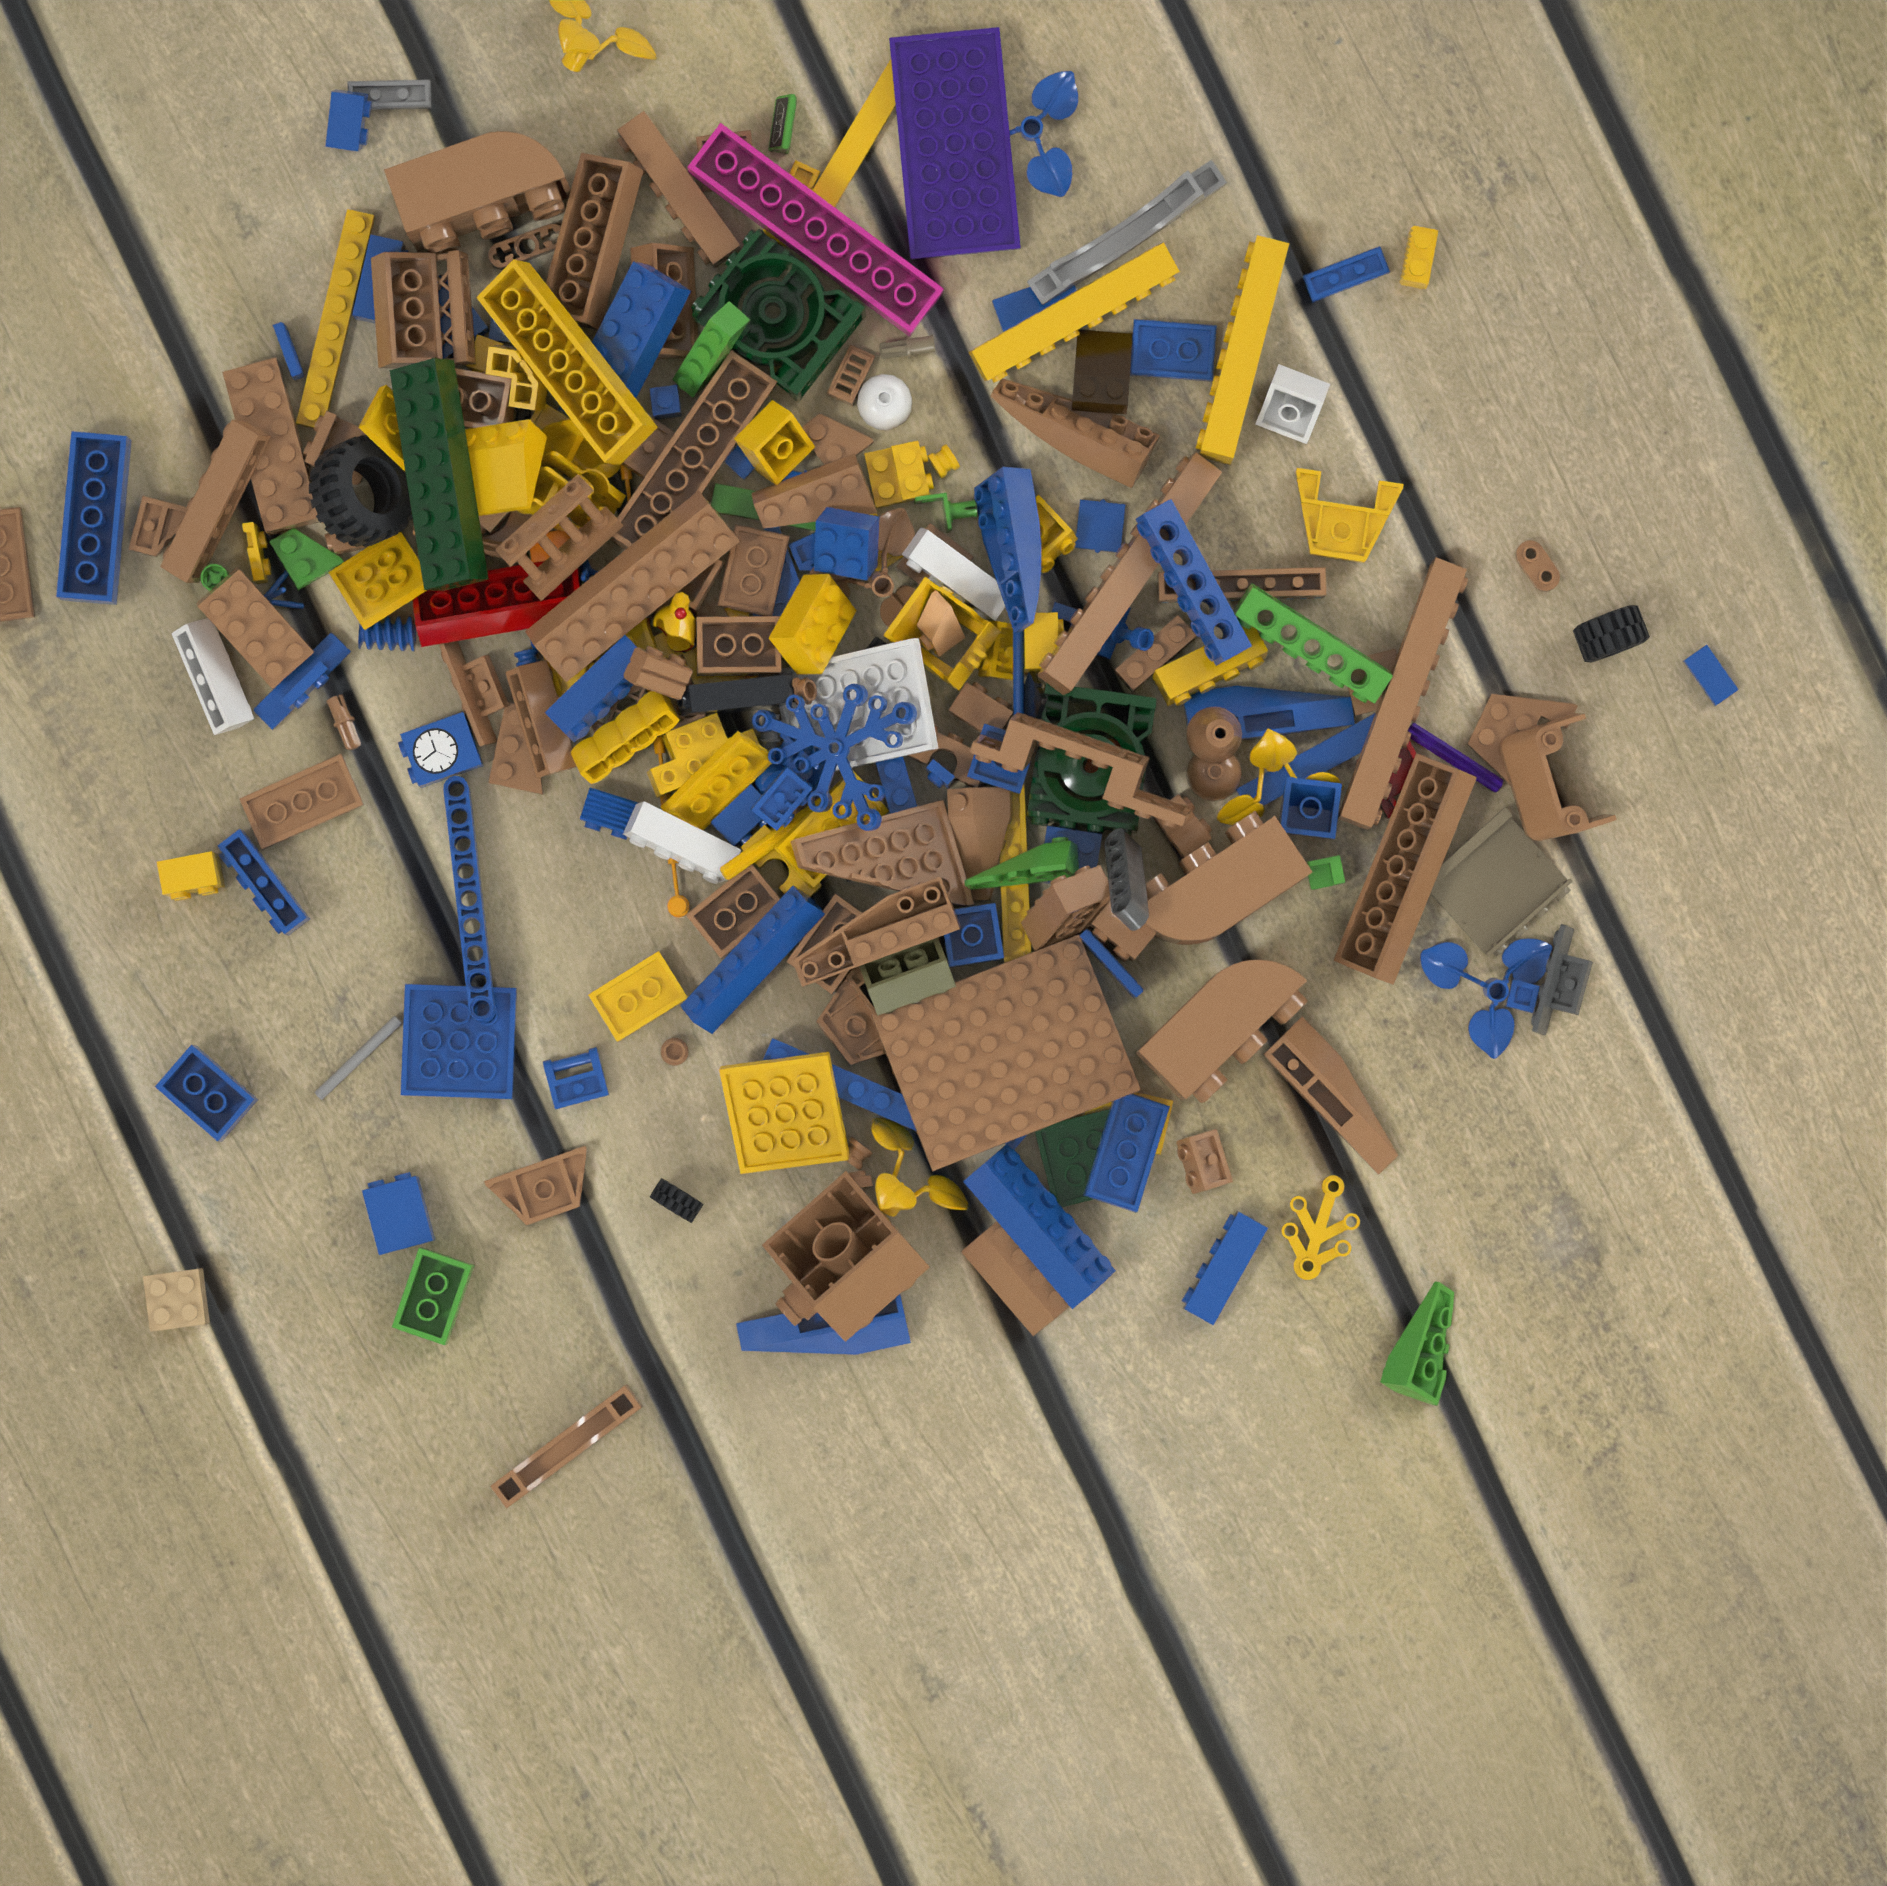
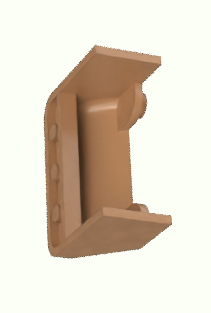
[1499,713,1617,841]

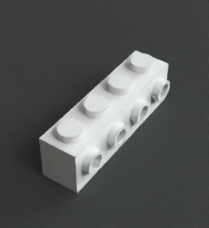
[902,528,1005,621]
[171,618,254,735]
[623,801,741,884]

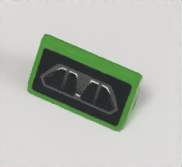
[768,94,797,154]

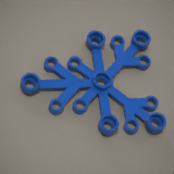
[752,684,917,831]

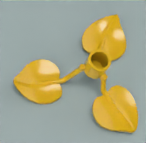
[549,0,657,72]
[1216,729,1344,825]
[871,1118,969,1217]

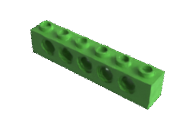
[1233,583,1393,704]

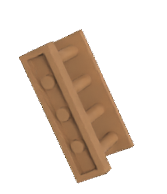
[495,474,624,601]

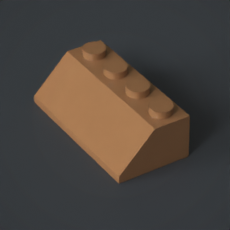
[630,243,698,360]
[371,252,443,368]
[961,1221,1069,1336]

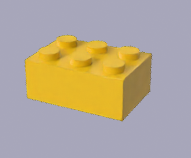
[769,574,857,675]

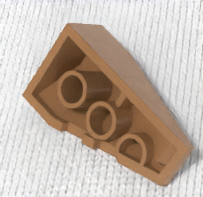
[947,787,1013,901]

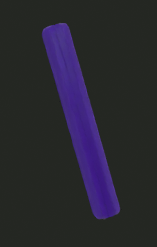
[1408,723,1504,792]

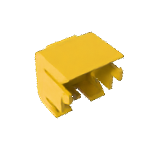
[884,577,1001,691]

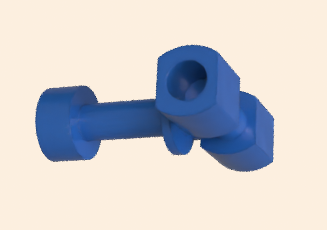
[1097,607,1154,659]

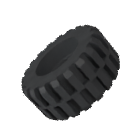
[309,435,413,547]

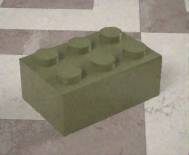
[859,937,956,1016]

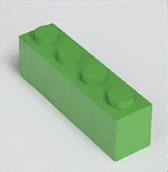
[672,301,750,398]

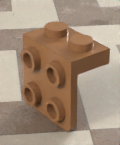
[303,411,366,485]

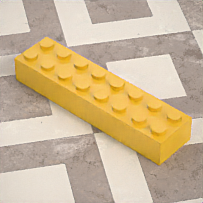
[1195,235,1289,465]
[476,259,658,465]

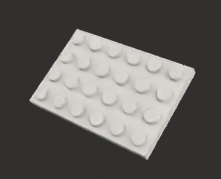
[774,638,938,771]

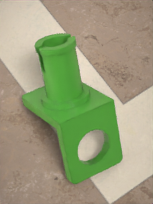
[914,492,977,533]

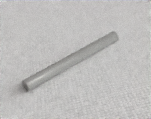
[314,1015,402,1100]

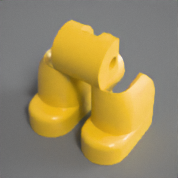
[517,419,626,531]

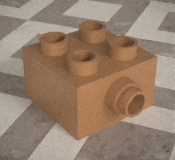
[762,1171,930,1342]

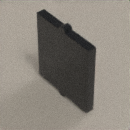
[1024,671,1047,720]

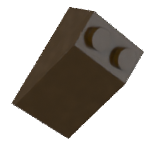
[1071,329,1133,415]

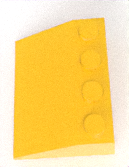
[465,419,547,516]

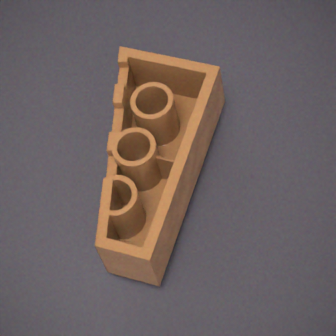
[752,454,877,528]

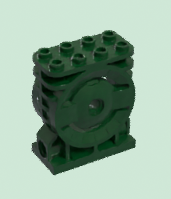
[691,228,866,403]
[1027,683,1157,836]

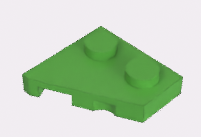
[270,528,344,590]

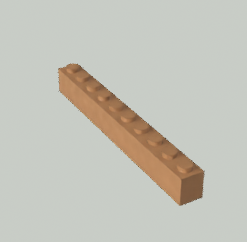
[1037,452,1222,695]
[1338,557,1468,830]

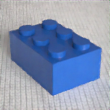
[155,1044,259,1142]

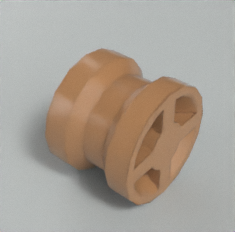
[846,1137,873,1171]

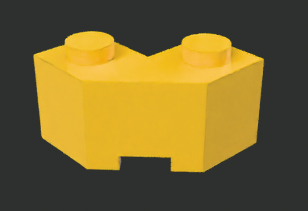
[485,345,547,410]

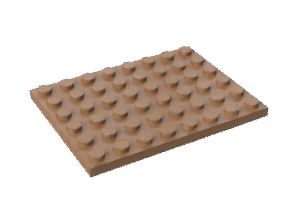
[871,935,1141,1172]

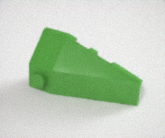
[964,837,1079,890]
[1380,1281,1455,1406]

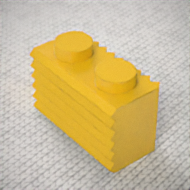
[1399,226,1438,289]

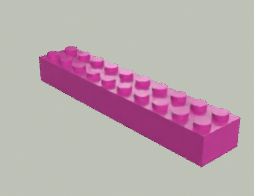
[687,123,944,337]

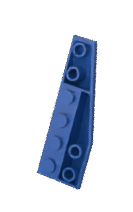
[974,467,1041,633]
[1184,685,1355,741]
[736,1294,911,1355]

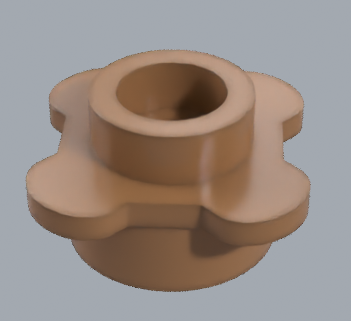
[792,677,817,705]

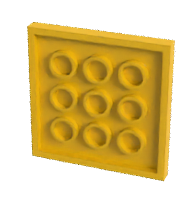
[719,1052,850,1174]

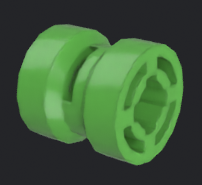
[200,564,230,591]

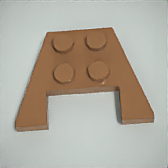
[1467,694,1578,785]
[816,966,886,1066]

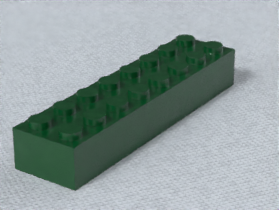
[389,358,489,591]

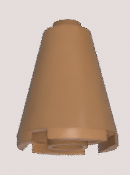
[1186,707,1242,762]

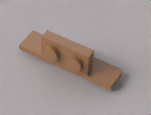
[439,641,509,746]

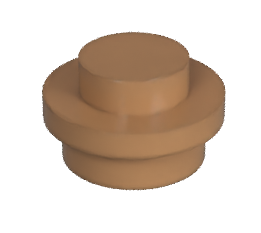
[661,1038,689,1066]

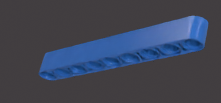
[443,776,496,1023]

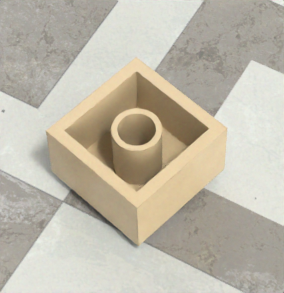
[143,1268,210,1332]

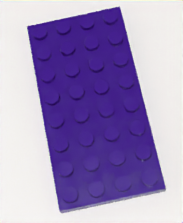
[889,27,1021,260]

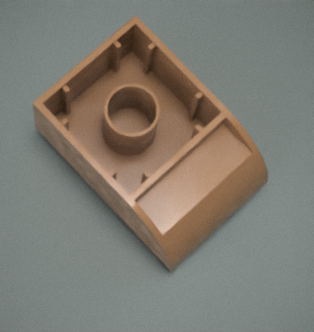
[384,131,571,254]
[1145,811,1312,945]
[1135,960,1308,1103]

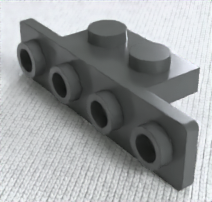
[1531,924,1593,1036]

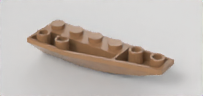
[991,378,1160,488]
[792,876,961,987]
[1262,1017,1398,1175]

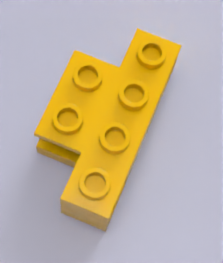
[647,713,759,798]

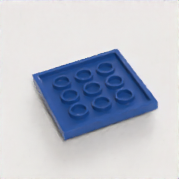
[401,984,517,1099]

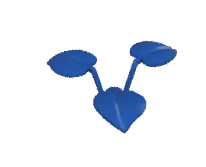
[1009,71,1078,197]
[1420,938,1552,1059]

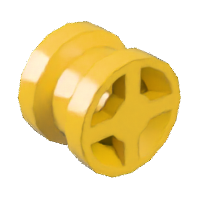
[927,444,960,479]

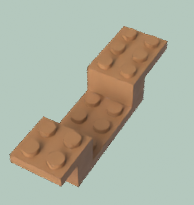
[970,712,1192,828]

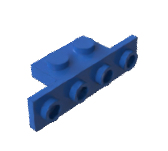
[254,633,351,730]

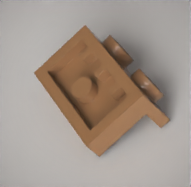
[1176,1129,1233,1194]

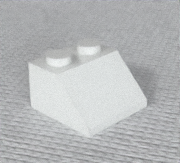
[1256,364,1330,444]

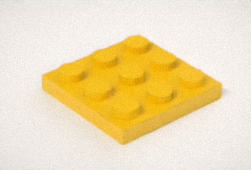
[328,532,427,630]

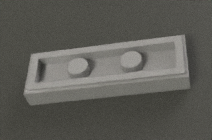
[347,80,432,110]

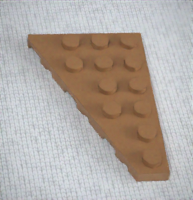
[791,800,974,907]

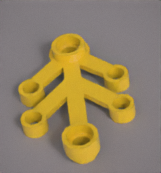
[1281,1175,1360,1280]

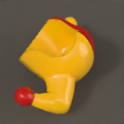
[653,592,696,652]

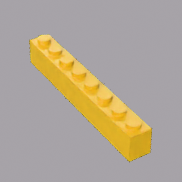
[969,242,1180,383]

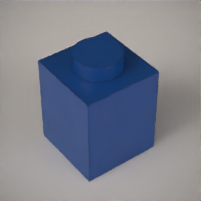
[649,385,682,420]

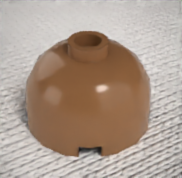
[1186,754,1242,802]

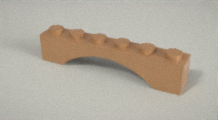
[490,1384,643,1509]

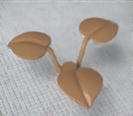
[808,508,916,627]

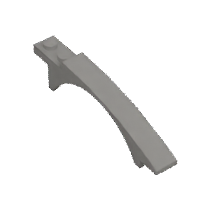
[1027,159,1227,305]

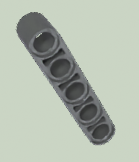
[1105,828,1149,931]

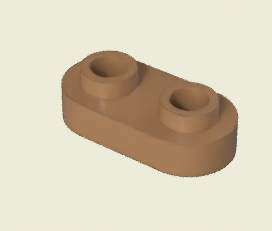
[1515,540,1560,592]

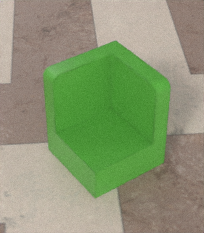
[1306,855,1345,890]

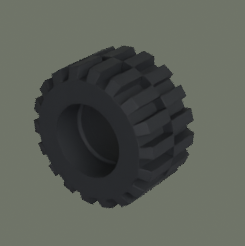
[1573,605,1650,663]

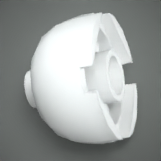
[857,374,912,430]

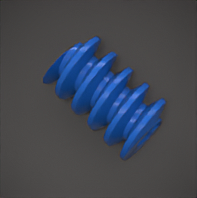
[358,615,416,652]

